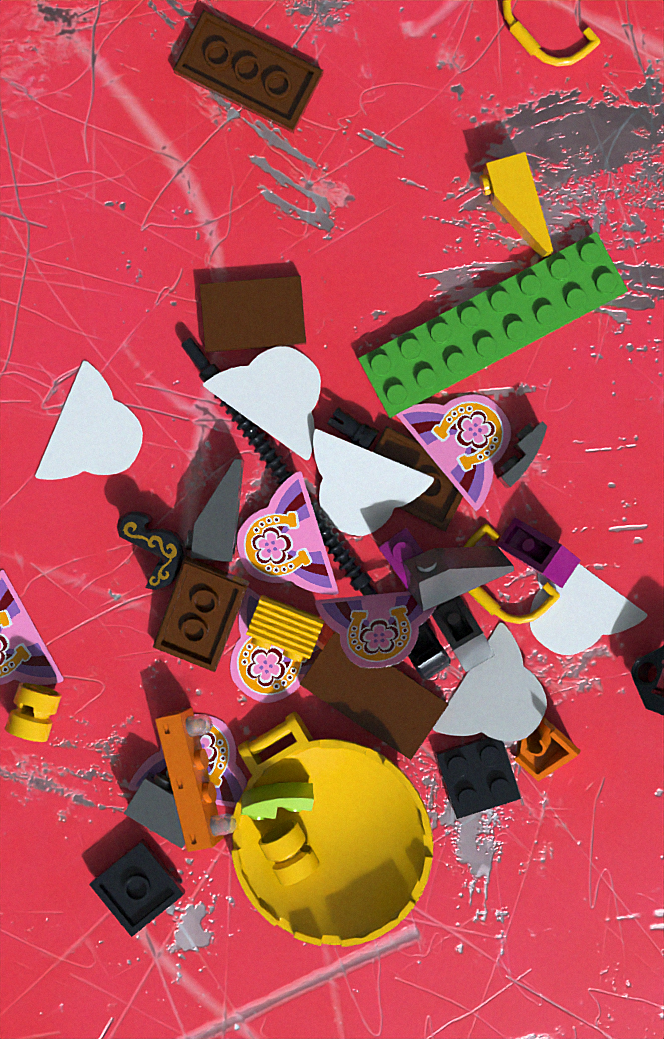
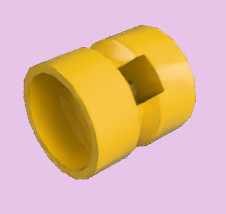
[5,682,62,742]
[258,820,319,886]

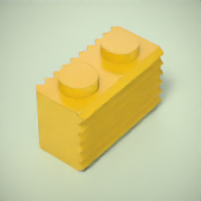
[246,595,324,662]

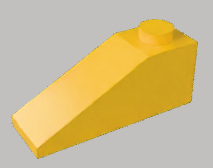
[479,152,554,259]

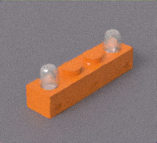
[155,707,237,852]

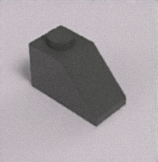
[432,596,495,672]
[124,772,185,849]

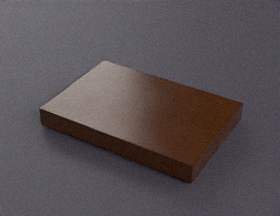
[200,276,306,353]
[373,426,463,532]
[153,556,250,672]

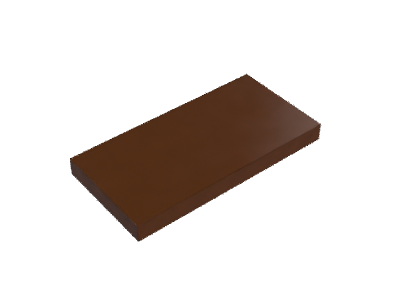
[173,10,324,133]
[299,632,449,760]

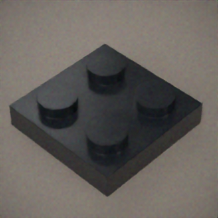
[436,736,521,819]
[89,839,185,937]

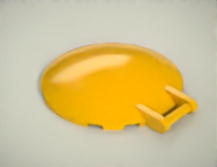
[231,711,433,947]

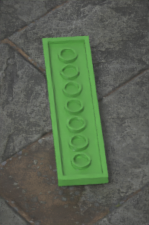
[358,232,628,419]

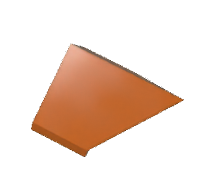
[514,716,581,782]

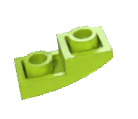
[241,782,314,820]

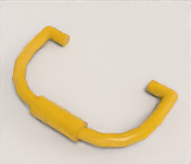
[502,0,600,67]
[464,524,560,624]

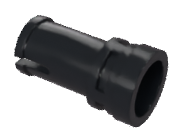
[327,406,380,450]

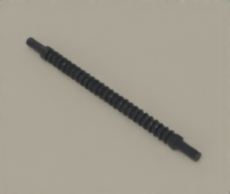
[181,338,378,596]

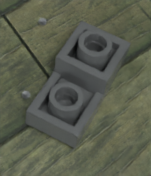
[497,421,547,488]

